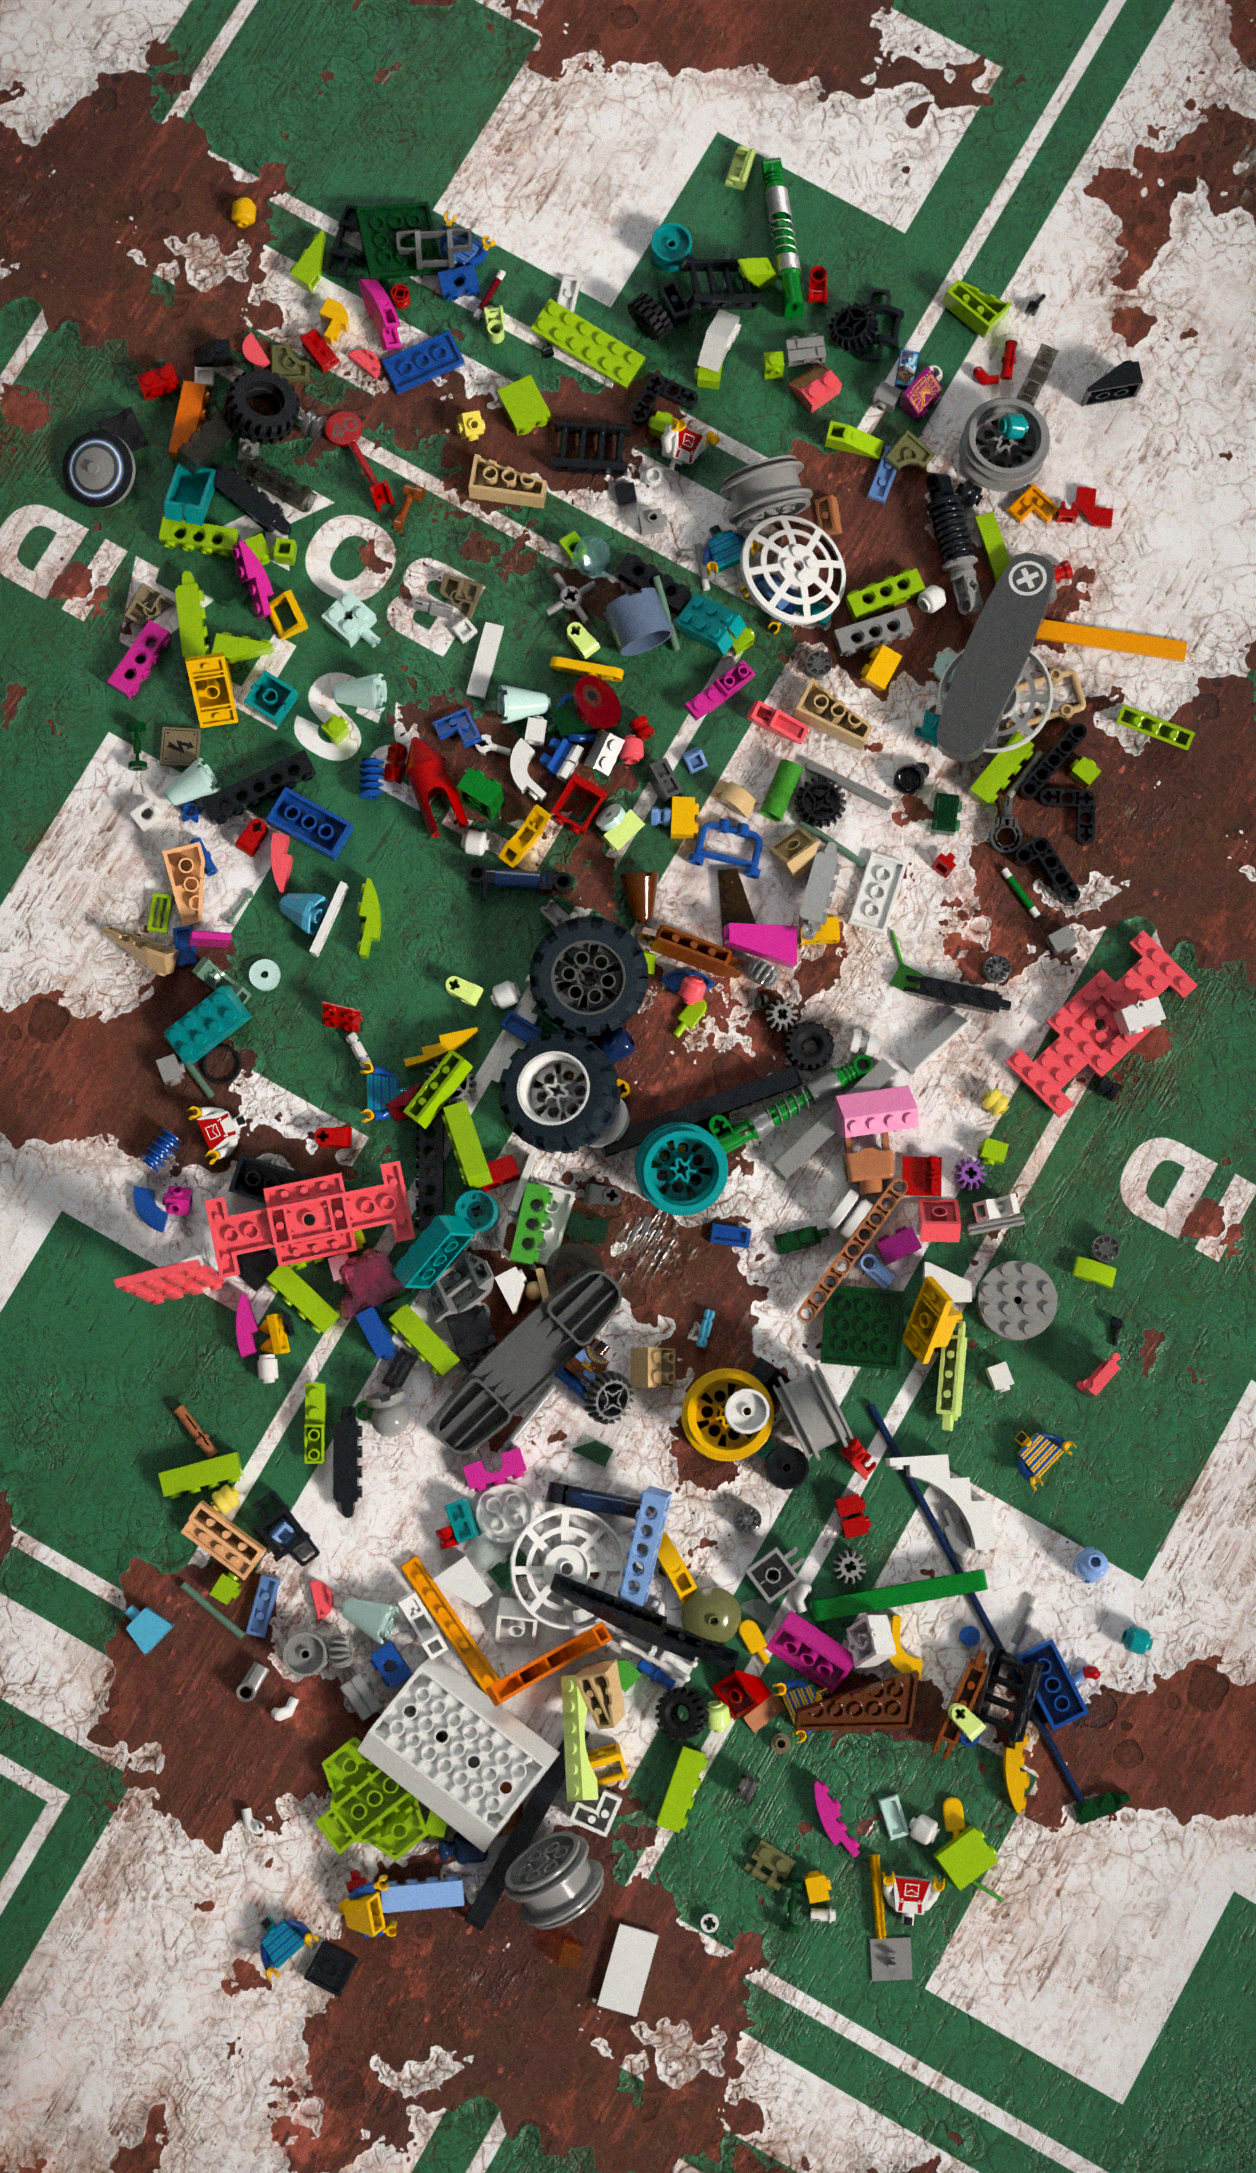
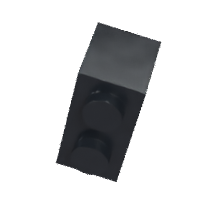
[657,278,691,327]

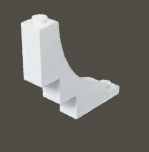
[885,1454,995,1554]

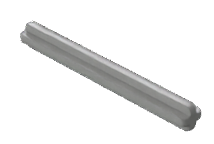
[805,759,893,810]

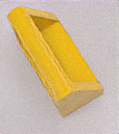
[269,589,309,640]
[587,1742,629,1787]

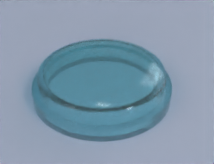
[573,535,610,576]

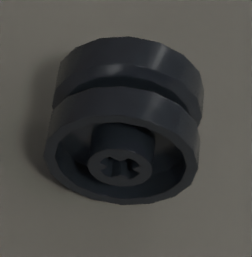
[764,1445,809,1490]

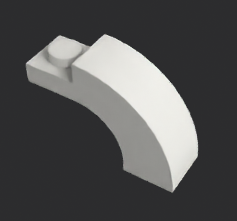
[510,738,547,803]
[397,1590,448,1660]

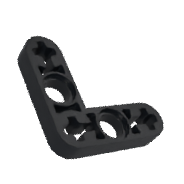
[631,374,698,426]
[1038,788,1095,846]

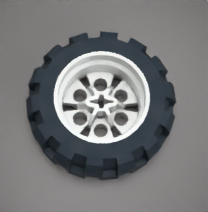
[498,1032,621,1154]

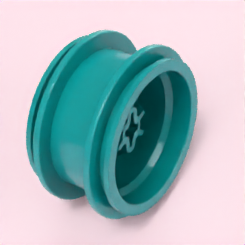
[635,1122,728,1216]

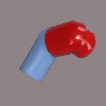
[1072,1666,1101,1686]

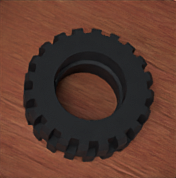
[224,369,300,445]

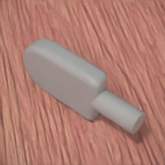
[941,1509,970,1555]

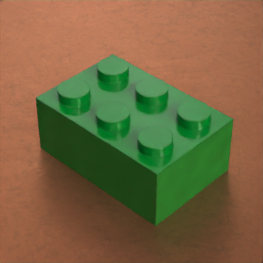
[457,768,504,821]

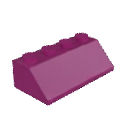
[765,1611,854,1694]

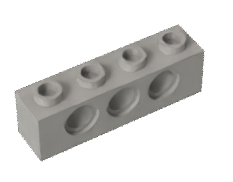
[833,607,914,657]

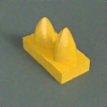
[259,1314,290,1355]

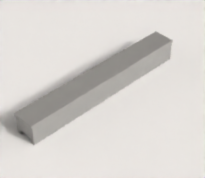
[773,1058,897,1182]

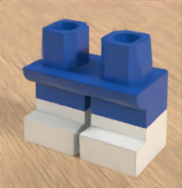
[539,737,584,784]

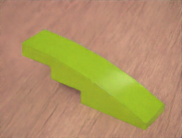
[974,511,1010,585]

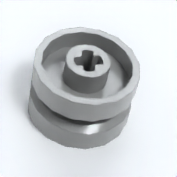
[283,1631,329,1677]

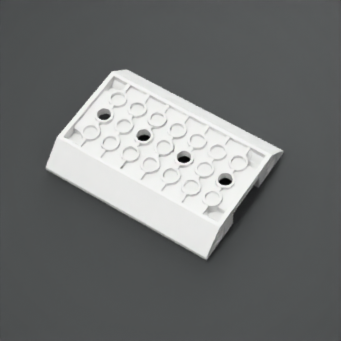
[357,1656,560,1853]

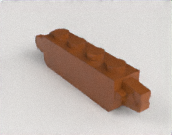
[639,925,744,978]
[931,1650,988,1759]

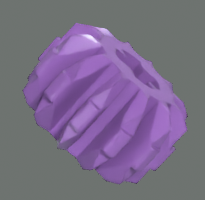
[953,1157,987,1191]

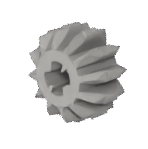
[746,958,780,989]
[766,999,798,1032]
[832,1550,866,1584]
[329,1633,353,1668]

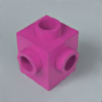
[162,1186,193,1216]

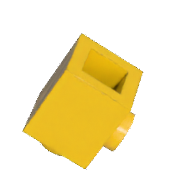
[803,1870,831,1904]

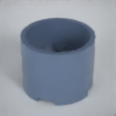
[603,588,673,656]

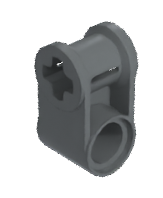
[583,1184,622,1206]

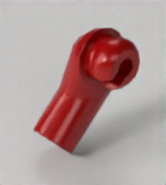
[973,366,999,385]

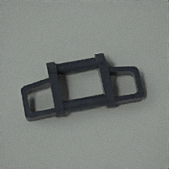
[323,205,366,278]
[858,288,904,362]
[253,1490,320,1566]

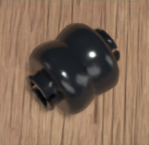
[954,480,984,508]

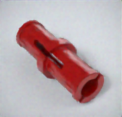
[1000,340,1018,380]

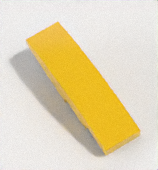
[404,1027,479,1069]

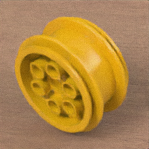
[681,1368,774,1461]

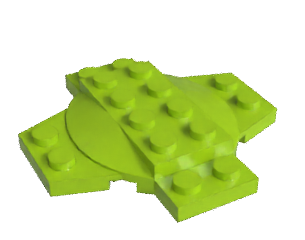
[315,1737,429,1861]

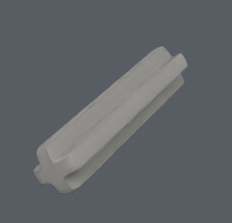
[967,1214,1025,1235]

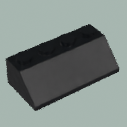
[228,1154,316,1204]

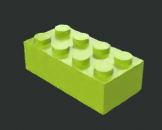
[442,1100,493,1190]

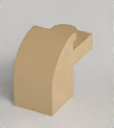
[711,780,758,818]

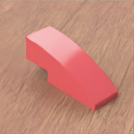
[746,700,810,744]
[271,832,293,896]

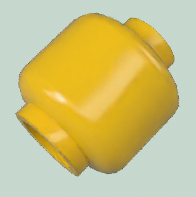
[231,197,256,228]

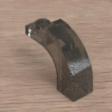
[1016,343,1059,407]

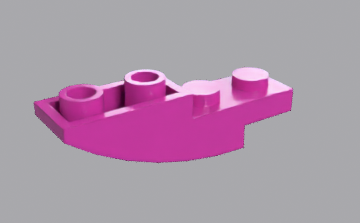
[358,279,402,351]
[232,541,274,619]
[684,660,756,721]
[813,1779,860,1858]

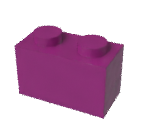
[875,1226,922,1266]

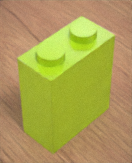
[497,375,551,436]
[932,1825,998,1891]

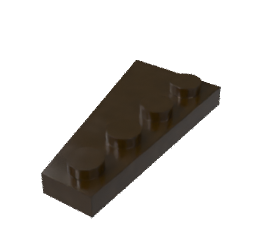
[717,868,756,947]

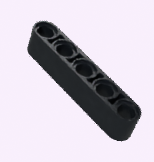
[1019,723,1087,801]

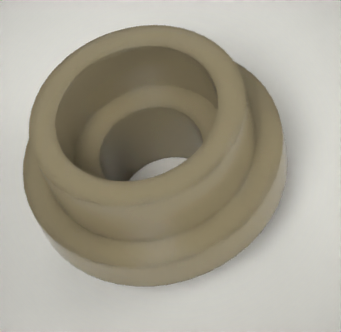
[771,1733,791,1754]

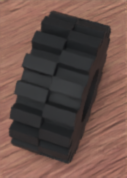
[627,292,673,342]
[784,1021,834,1071]
[655,1687,709,1740]

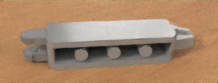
[798,842,841,940]

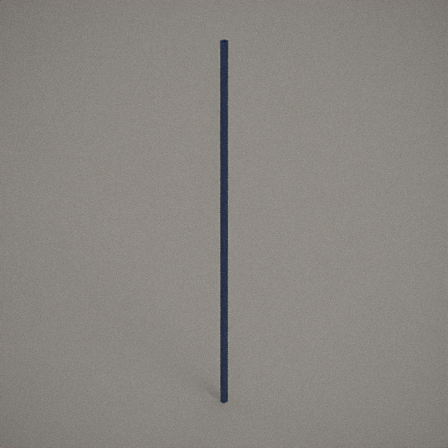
[867,1403,1084,1802]

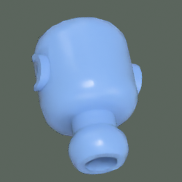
[1073,1547,1110,1584]

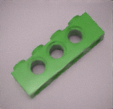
[510,1183,553,1266]

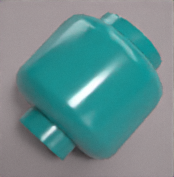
[999,413,1029,439]
[1121,1626,1153,1655]

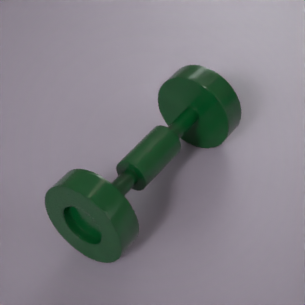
[126,721,148,771]
[779,1879,805,1933]

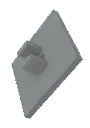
[870,1937,913,1981]

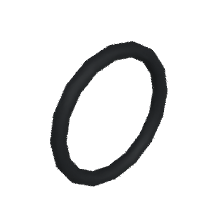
[202,1045,242,1085]

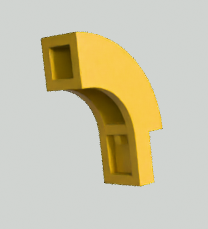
[498,804,552,868]
[888,1615,923,1680]

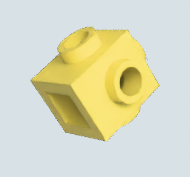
[456,410,485,441]

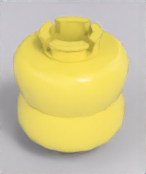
[981,1088,1010,1116]
[210,1484,241,1514]

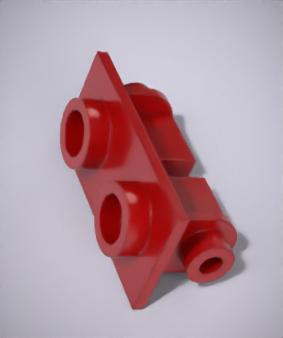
[383,742,408,784]

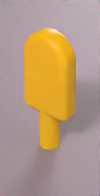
[738,1619,770,1665]
[942,1797,966,1838]

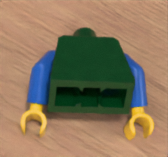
[547,693,605,743]

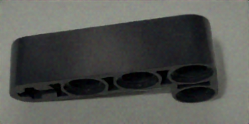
[1013,837,1080,906]

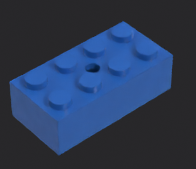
[266,787,354,862]
[1013,1638,1089,1731]

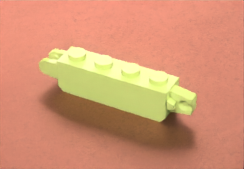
[936,1321,967,1431]

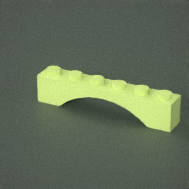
[561,1675,598,1801]

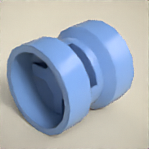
[651,806,671,827]

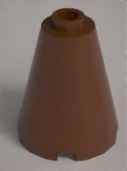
[620,872,659,924]

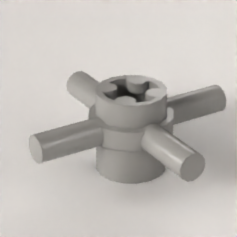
[545,573,597,624]

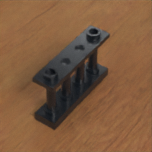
[679,257,762,310]
[552,420,630,476]
[973,1647,1045,1742]

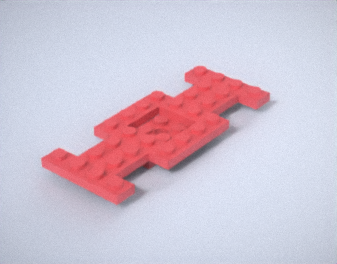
[1005,930,1198,1118]
[205,1161,416,1279]
[114,1259,227,1305]

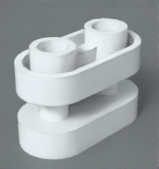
[849,1029,880,1057]

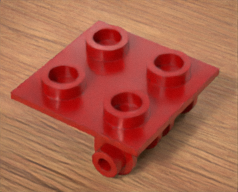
[322,1001,363,1033]
[902,1156,942,1196]

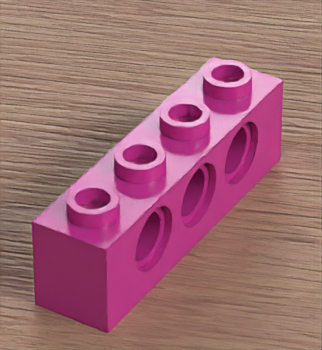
[107,620,172,699]

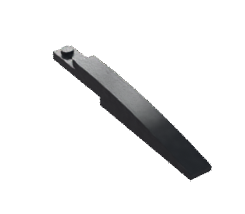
[550,1573,739,1671]

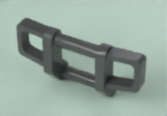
[396,228,472,270]

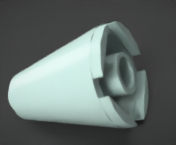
[332,673,387,712]
[497,685,551,724]
[164,758,220,806]
[341,1598,399,1644]

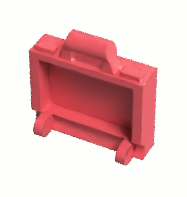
[1076,1353,1121,1398]

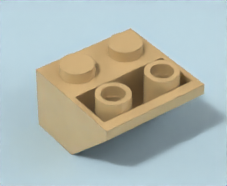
[631,1347,676,1388]

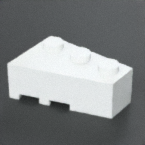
[697,310,741,372]

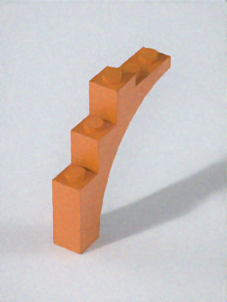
[485,1622,612,1707]

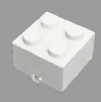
[1113,996,1166,1036]
[846,1615,896,1668]

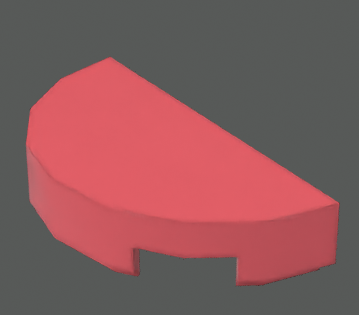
[242,332,271,368]
[347,349,381,380]
[309,1581,334,1620]

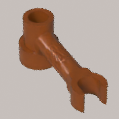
[393,484,426,532]

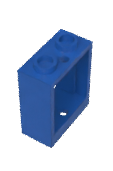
[355,1306,398,1361]

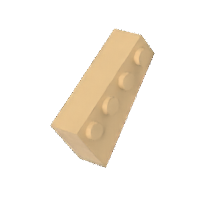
[469,454,547,509]
[793,678,873,751]

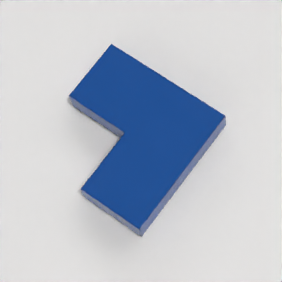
[432,707,482,748]

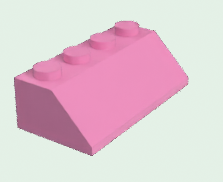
[834,1085,919,1138]

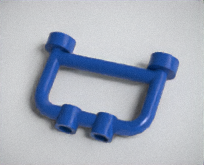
[688,819,763,879]

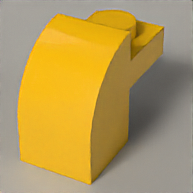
[319,297,350,346]

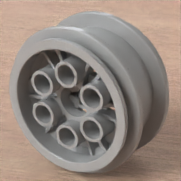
[959,397,1050,492]
[720,455,813,530]
[772,1363,853,1461]
[505,1831,604,1930]

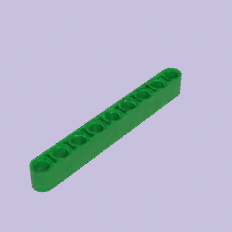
[809,1569,988,1622]

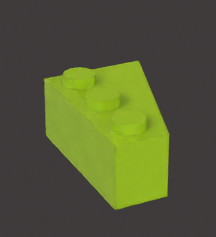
[941,280,1012,338]

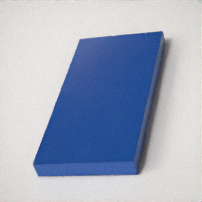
[381,330,465,395]

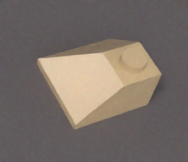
[769,826,819,880]

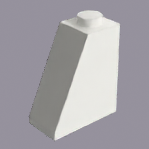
[922,1262,975,1303]
[433,1555,494,1608]

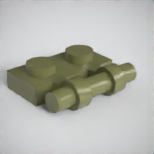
[743,1838,796,1891]

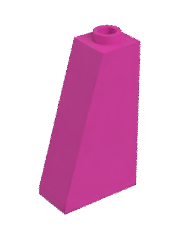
[722,923,797,968]

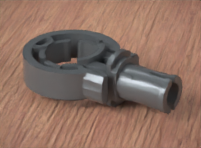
[989,798,1023,854]

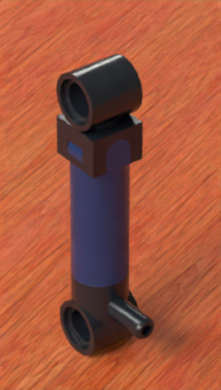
[466,863,573,901]
[546,1481,655,1519]

